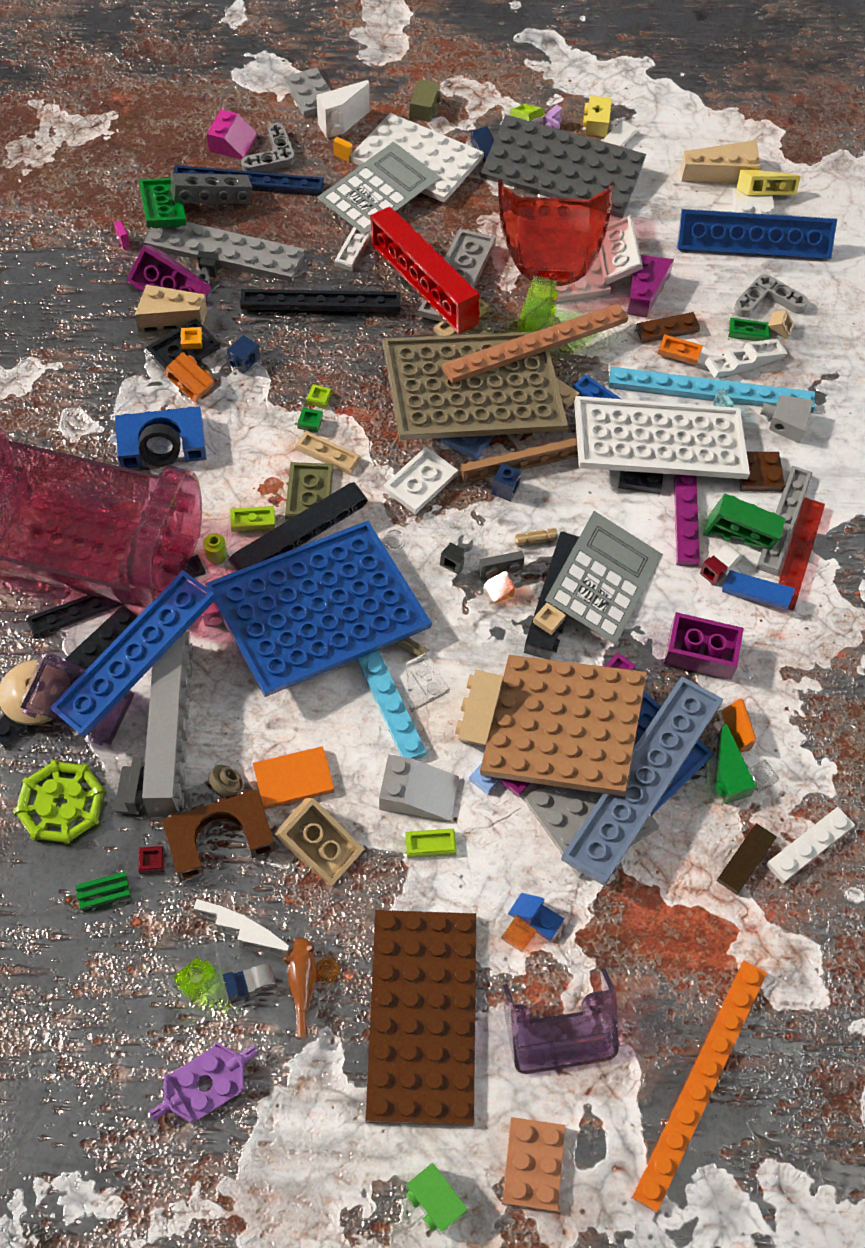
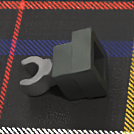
[196,251,220,284]
[440,535,473,575]

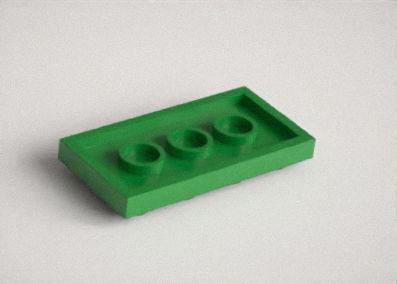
[139,178,186,228]

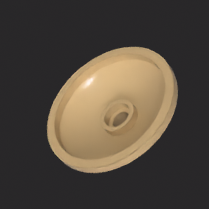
[0,660,70,725]

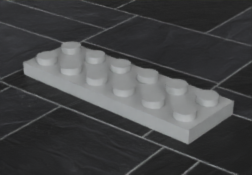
[418,229,496,323]

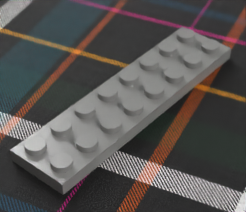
[144,222,304,282]

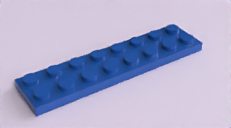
[677,208,837,259]
[50,570,217,738]

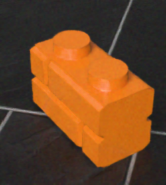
[164,352,214,403]

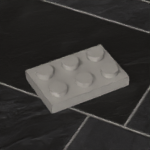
[283,67,331,117]

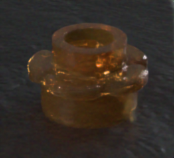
[316,957,341,983]

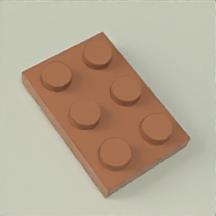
[502,1117,565,1213]

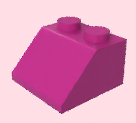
[207,109,257,160]

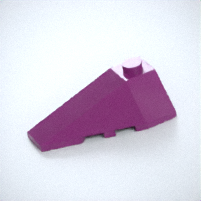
[126,245,212,298]

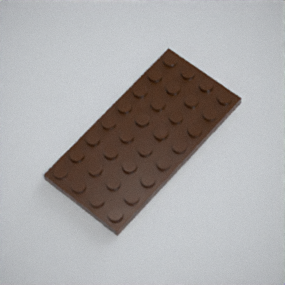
[365,910,476,1126]

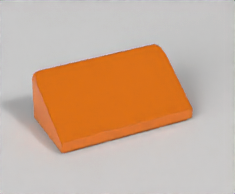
[722,698,757,752]

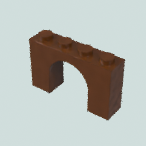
[162,790,276,882]

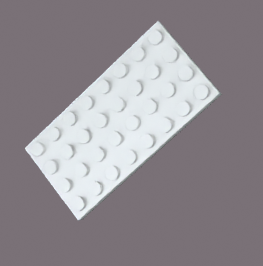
[574,396,750,479]

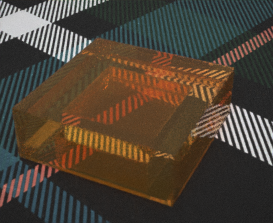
[501,916,537,953]

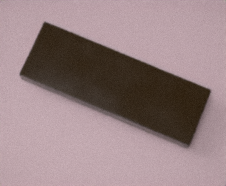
[716,823,777,895]

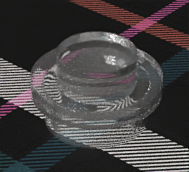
[384,529,406,551]

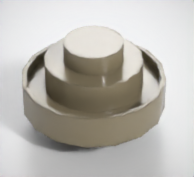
[208,764,244,798]

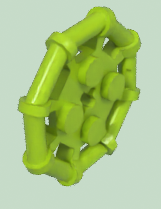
[14,760,107,845]

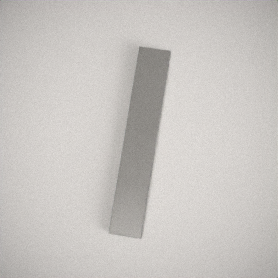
[756,465,813,576]

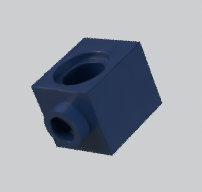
[227,335,260,373]
[492,464,522,502]

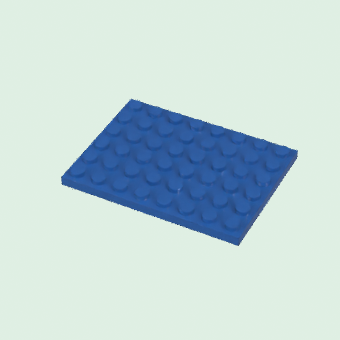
[205,521,432,697]

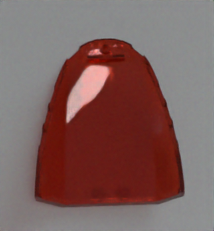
[498,179,614,286]

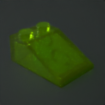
[517,276,559,332]

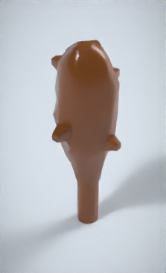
[283,937,320,1040]

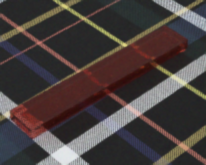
[778,497,825,611]

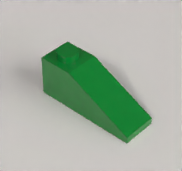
[715,724,756,804]

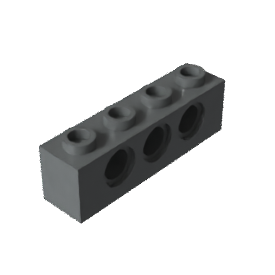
[170,173,252,204]

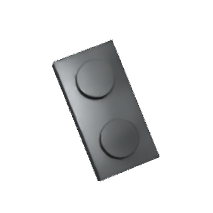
[478,551,525,578]

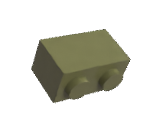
[410,79,442,122]

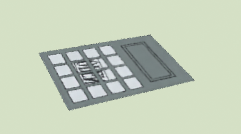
[317,141,440,235]
[545,511,662,644]

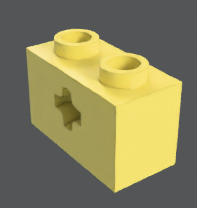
[582,95,612,137]

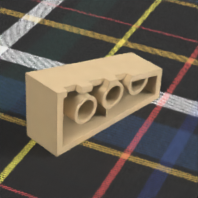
[680,140,760,183]

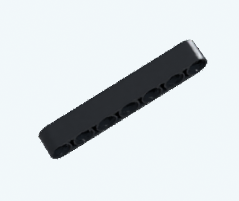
[228,482,368,571]

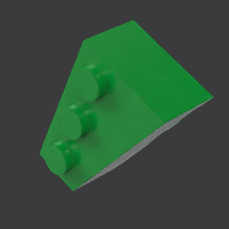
[703,493,786,550]

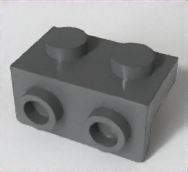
[114,757,145,815]

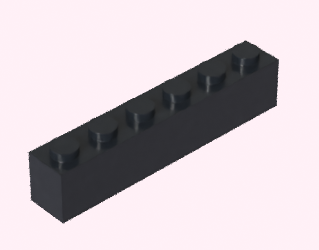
[524,532,580,660]

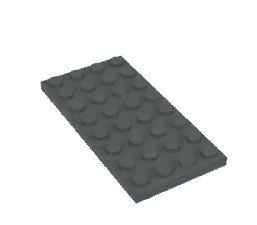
[480,114,646,218]

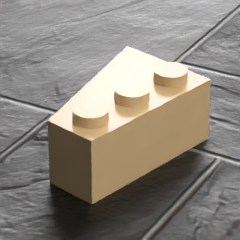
[135,285,208,331]
[455,669,503,747]

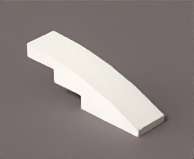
[705,339,787,378]
[194,899,290,957]

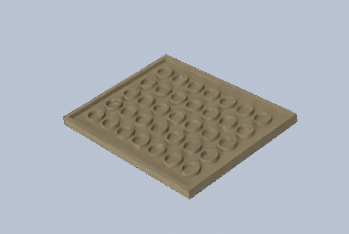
[383,331,568,440]

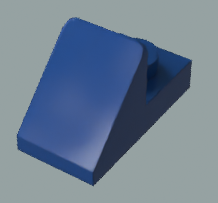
[508,893,564,942]

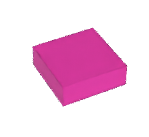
[114,221,130,250]

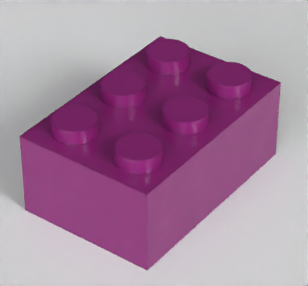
[664,612,744,680]

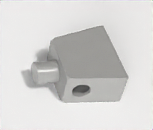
[760,395,813,443]

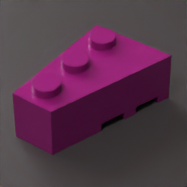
[627,255,674,317]

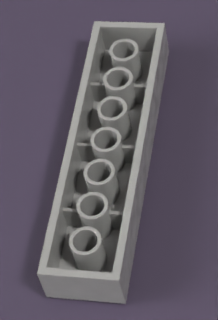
[142,631,193,817]

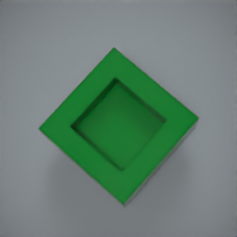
[297,407,323,433]

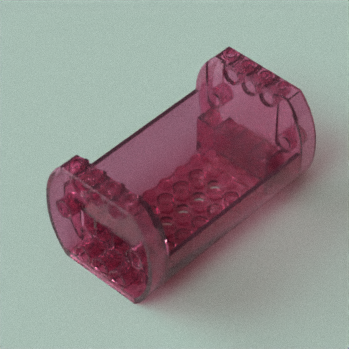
[0,427,202,609]

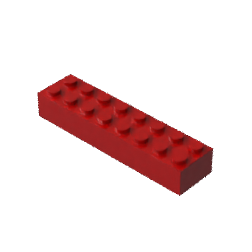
[370,206,480,334]

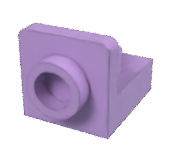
[542,104,562,129]

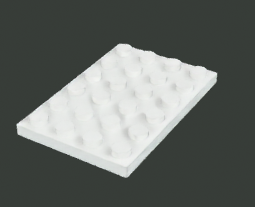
[350,113,484,203]

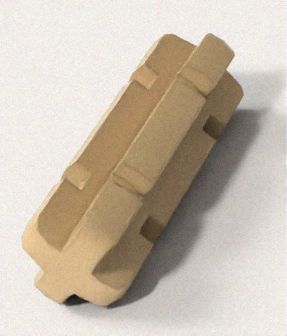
[515,528,558,546]

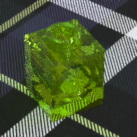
[173,956,216,1003]

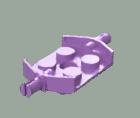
[149,1042,259,1124]

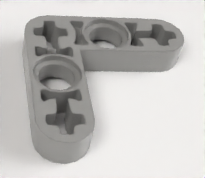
[241,123,295,172]
[734,274,808,317]

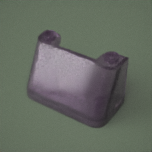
[19,650,136,746]

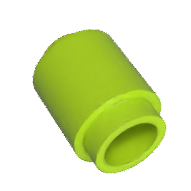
[203,533,228,564]

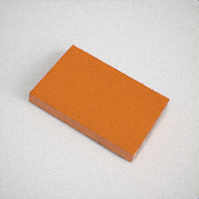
[253,746,334,809]

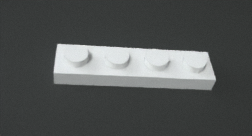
[766,807,855,884]

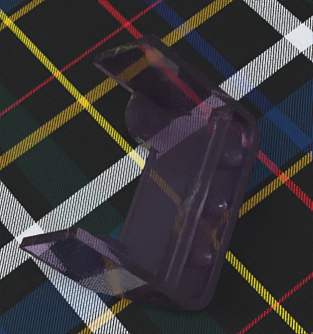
[502,968,619,1074]

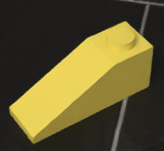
[737,170,801,195]

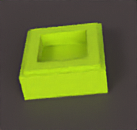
[306,384,333,409]

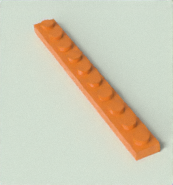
[631,960,767,1213]

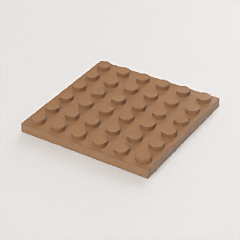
[480,655,647,797]

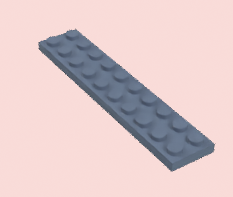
[561,677,723,886]

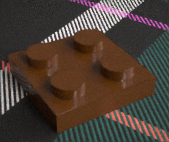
[739,451,785,491]

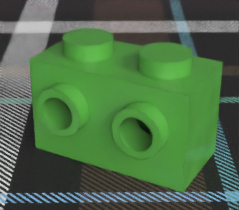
[405,1162,468,1235]

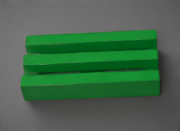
[728,318,770,341]
[75,871,131,911]

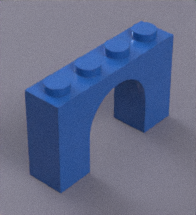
[115,406,207,469]

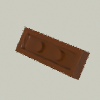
[636,312,700,344]

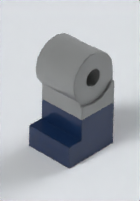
[222,964,276,1003]

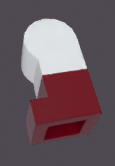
[700,543,742,586]

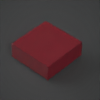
[138,846,165,874]

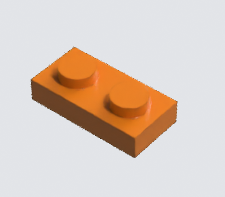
[657,334,703,365]

